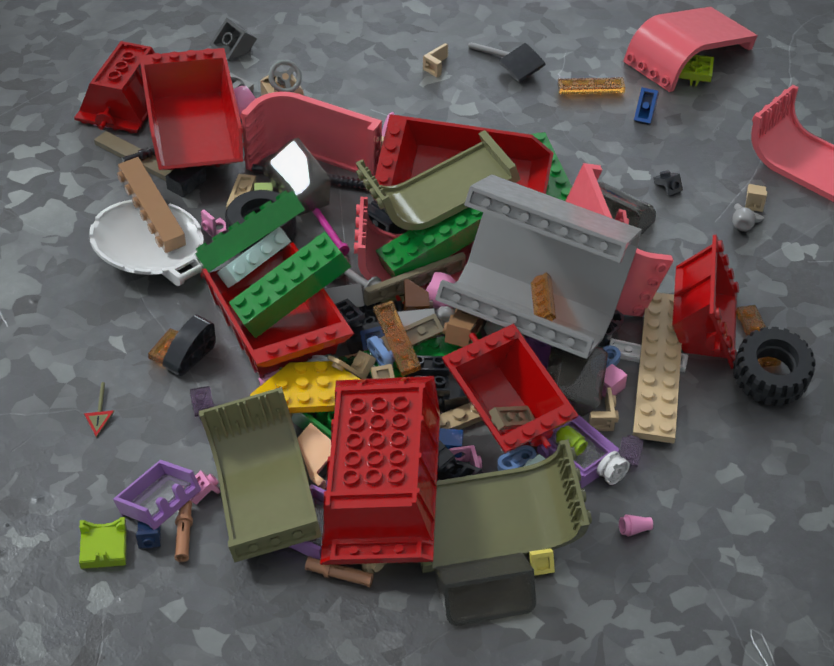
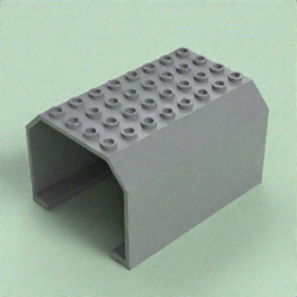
[435,174,642,359]

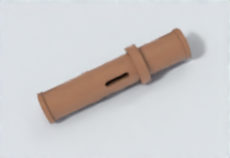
[174,500,193,562]
[305,556,374,588]

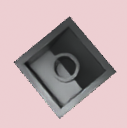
[210,18,257,60]

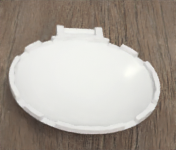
[89,200,204,286]

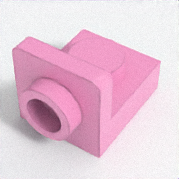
[183,470,221,505]

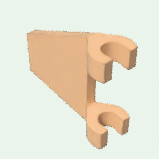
[297,423,331,490]

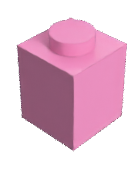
[594,364,627,397]

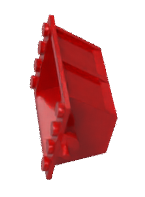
[74,41,155,133]
[672,234,740,369]
[442,323,579,454]

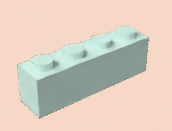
[217,226,291,288]

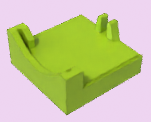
[679,55,714,86]
[79,517,127,569]

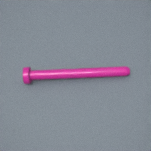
[309,202,350,256]

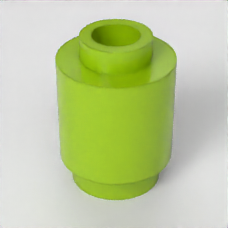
[556,425,588,456]

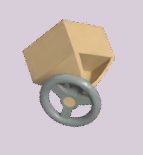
[260,60,304,96]

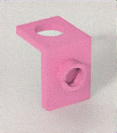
[201,210,226,237]
[449,445,482,468]

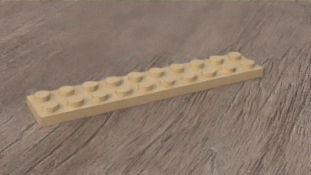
[632,292,682,443]

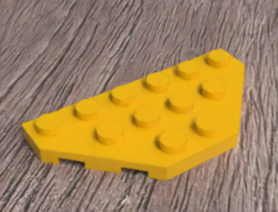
[250,361,360,413]

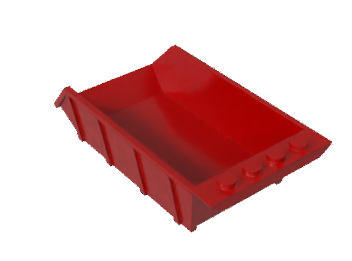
[139,48,243,171]
[375,114,554,194]
[201,242,354,378]
[320,376,440,565]

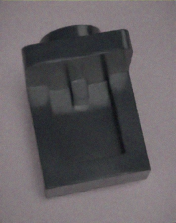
[653,170,683,196]

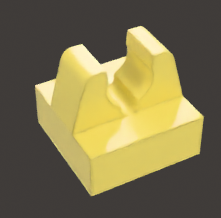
[529,548,555,576]

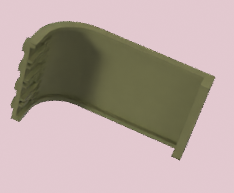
[356,130,521,230]
[199,387,322,563]
[420,439,592,573]

